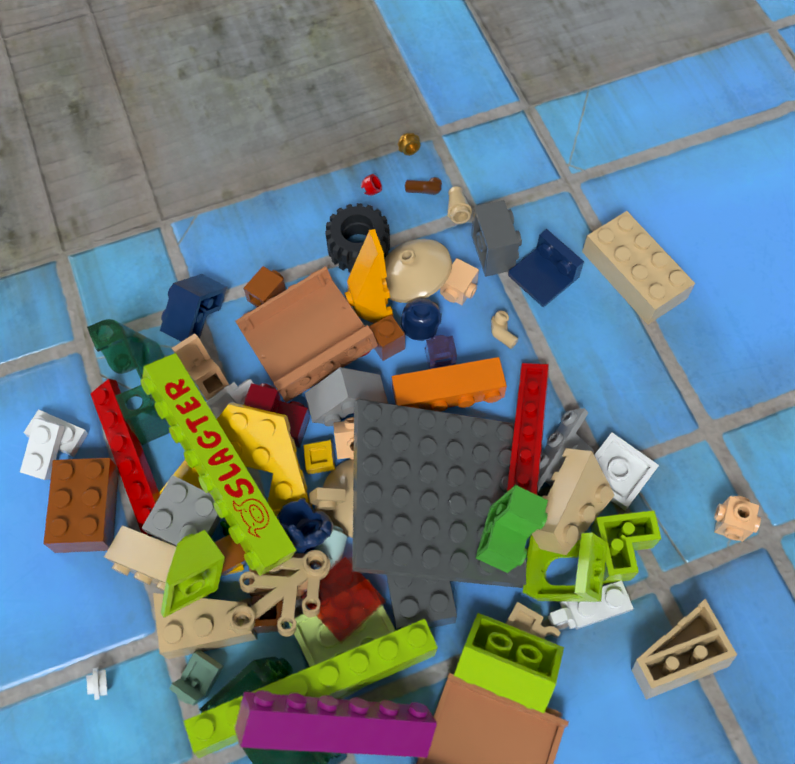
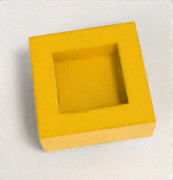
[303,440,336,475]

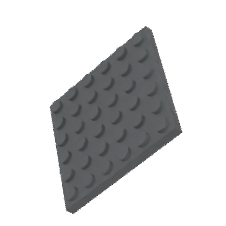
[352,399,526,588]

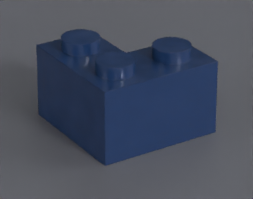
[160,274,227,342]

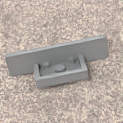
[538,408,594,491]

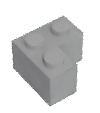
[305,367,388,426]

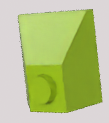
[161,530,225,618]

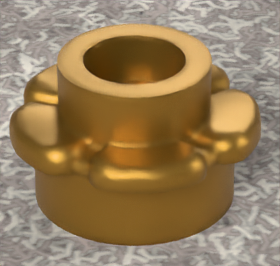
[398,133,421,156]

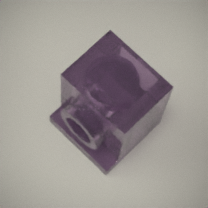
[425,335,457,369]

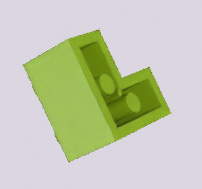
[590,510,661,584]

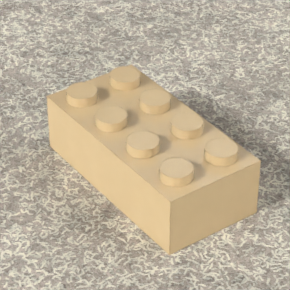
[582,211,695,325]

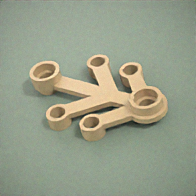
[229,550,330,637]

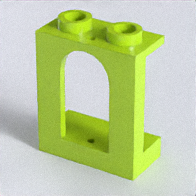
[522,533,607,602]

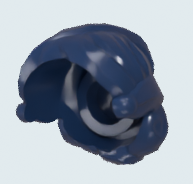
[276,497,334,553]

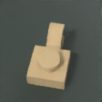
[309,488,345,513]

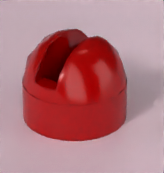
[361,174,382,196]

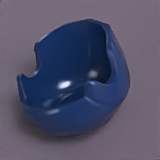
[401,298,441,341]

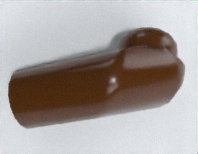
[405,177,442,195]

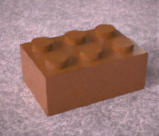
[43,458,119,553]

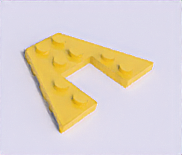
[159,403,313,517]

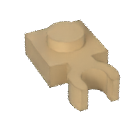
[506,602,560,639]

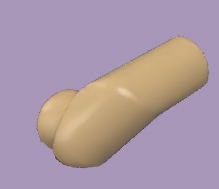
[491,311,519,349]

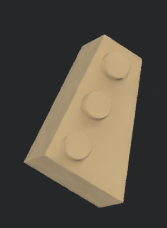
[532,448,615,555]

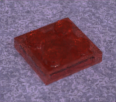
[300,557,386,644]

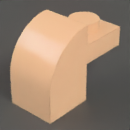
[172,334,229,401]

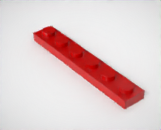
[507,363,549,495]
[90,379,160,537]

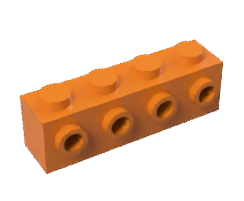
[392,357,507,412]

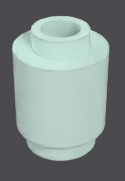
[313,526,347,571]

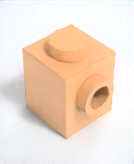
[440,258,479,305]

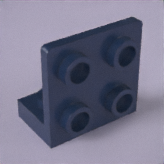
[508,229,584,307]

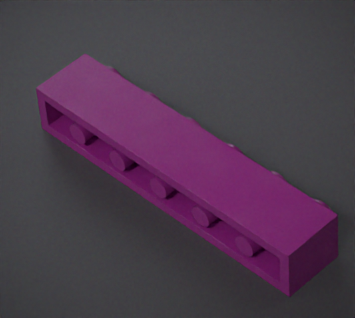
[235,690,437,758]

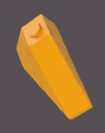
[344,229,393,323]

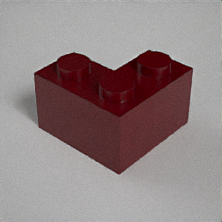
[243,383,310,448]

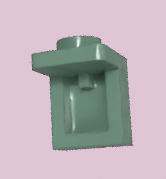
[169,649,224,705]

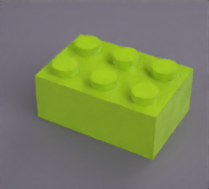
[454,612,564,713]

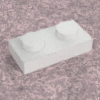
[23,409,88,457]
[20,418,65,480]

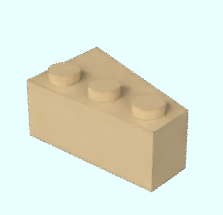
[104,526,204,598]
[153,593,257,659]
[632,599,737,700]

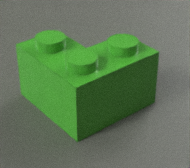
[475,485,548,573]

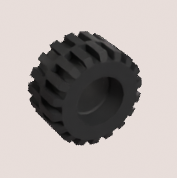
[325,203,390,273]

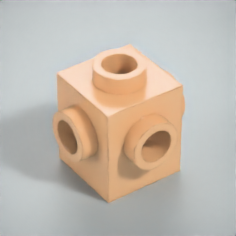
[334,417,354,460]
[714,496,761,542]

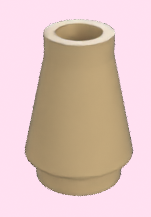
[447,187,472,224]

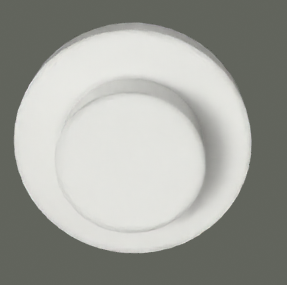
[87,668,107,700]

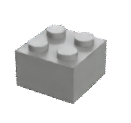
[142,475,221,546]

